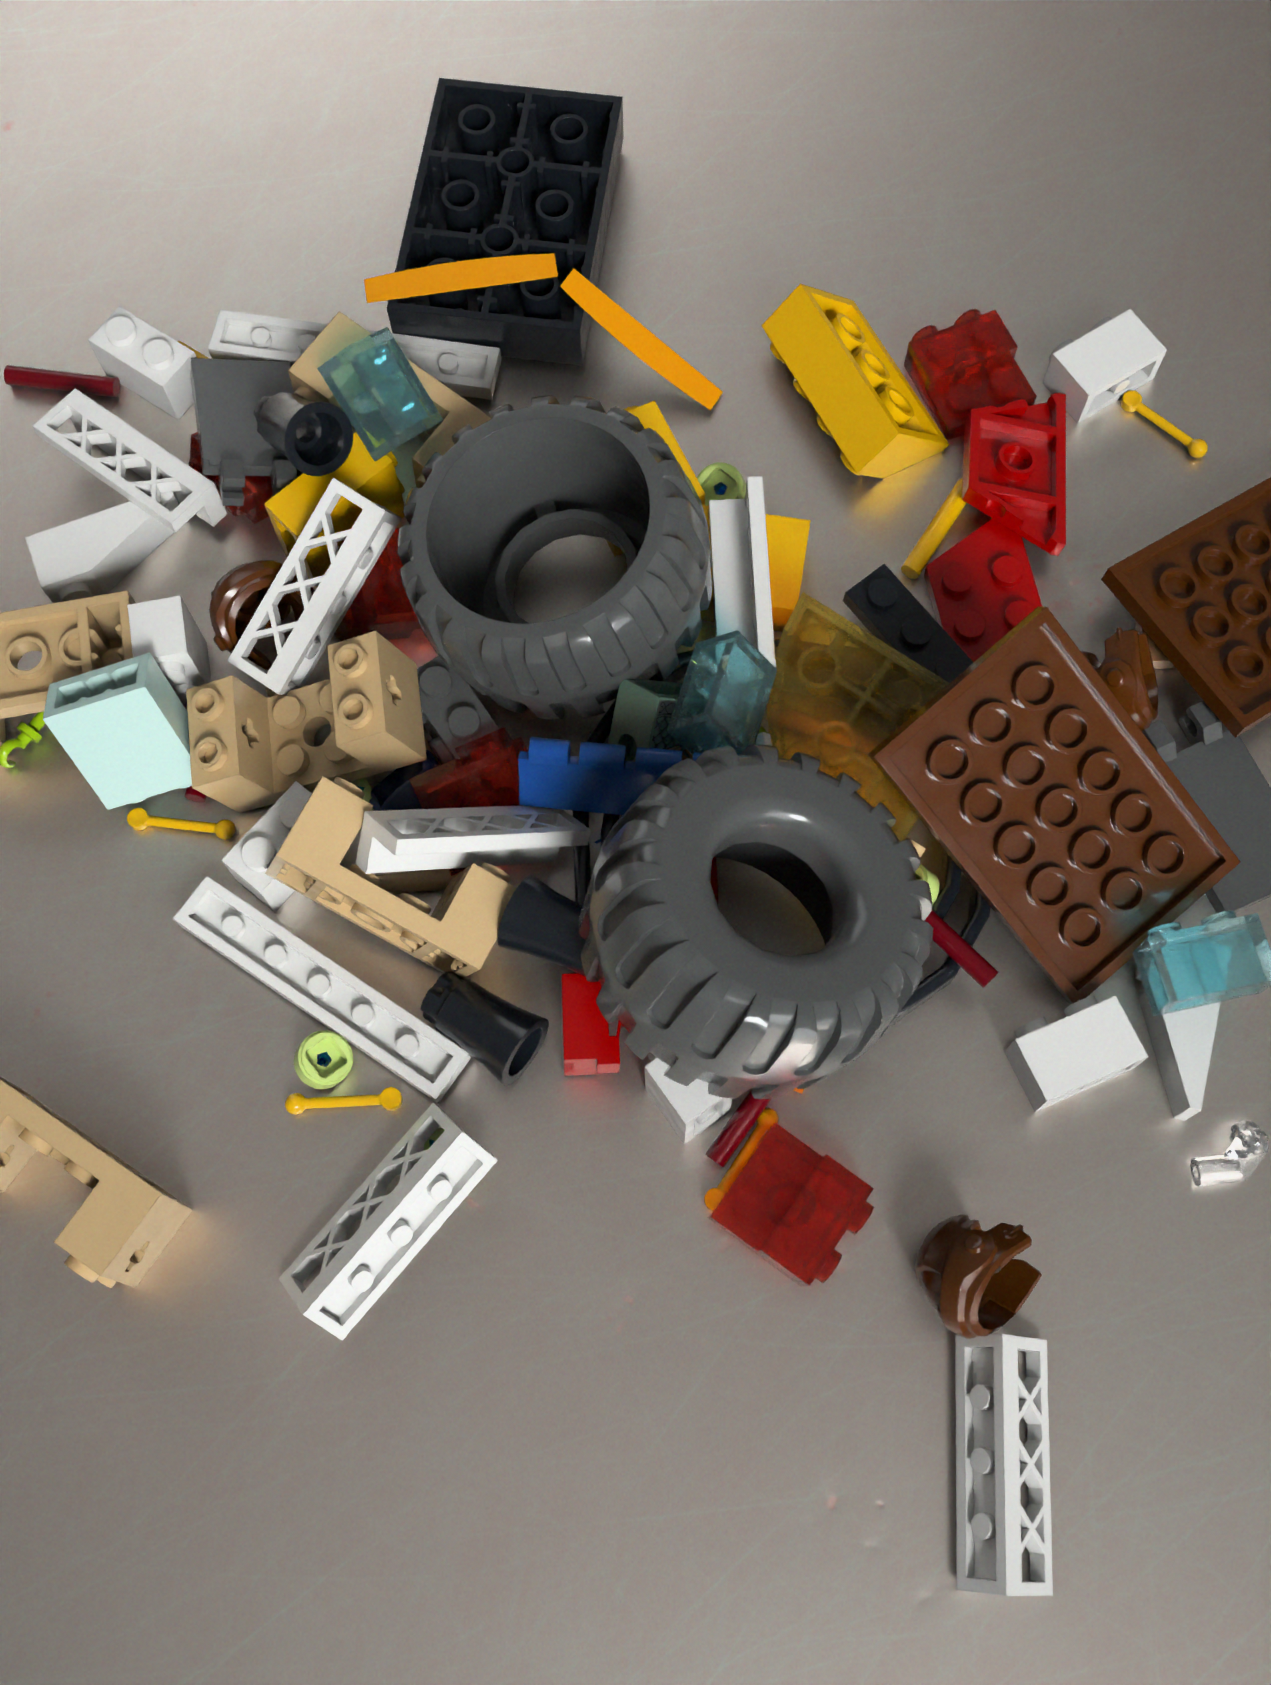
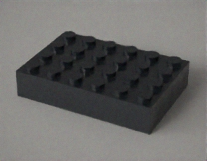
[387,78,624,366]

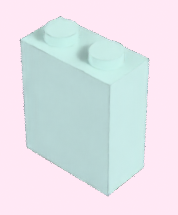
[43,652,192,810]

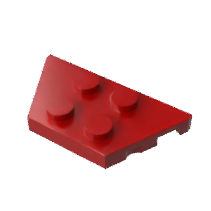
[962,393,1066,556]
[924,519,1042,662]

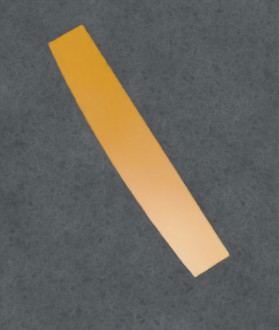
[364,253,558,303]
[560,269,723,411]

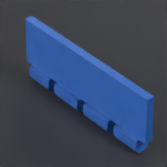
[518,737,702,815]

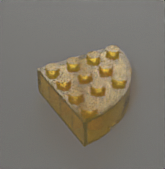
[767,592,949,842]

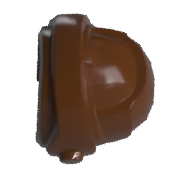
[209,560,314,671]
[1081,627,1158,731]
[915,1214,1042,1339]

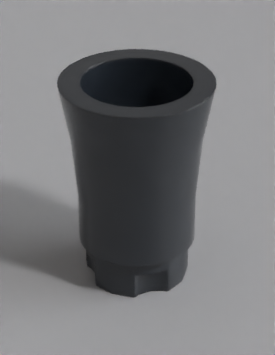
[253,392,353,476]
[497,875,586,976]
[420,971,549,1086]

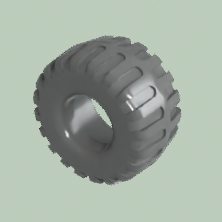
[397,395,712,719]
[579,744,933,1099]

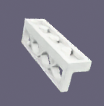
[32,388,227,533]
[708,476,776,696]
[227,478,402,695]
[355,806,591,874]
[279,1102,498,1340]
[955,1334,1053,1596]

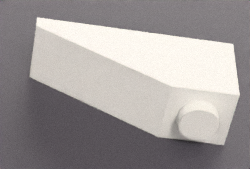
[25,492,179,603]
[1135,932,1230,1121]

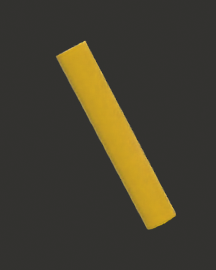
[901,478,967,579]

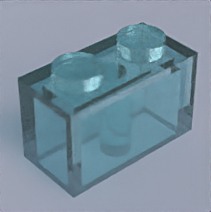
[317,327,443,462]
[667,630,777,756]
[1132,910,1271,1017]

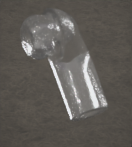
[1190,1120,1269,1187]

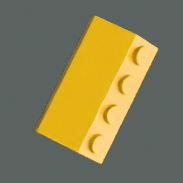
[761,284,950,479]

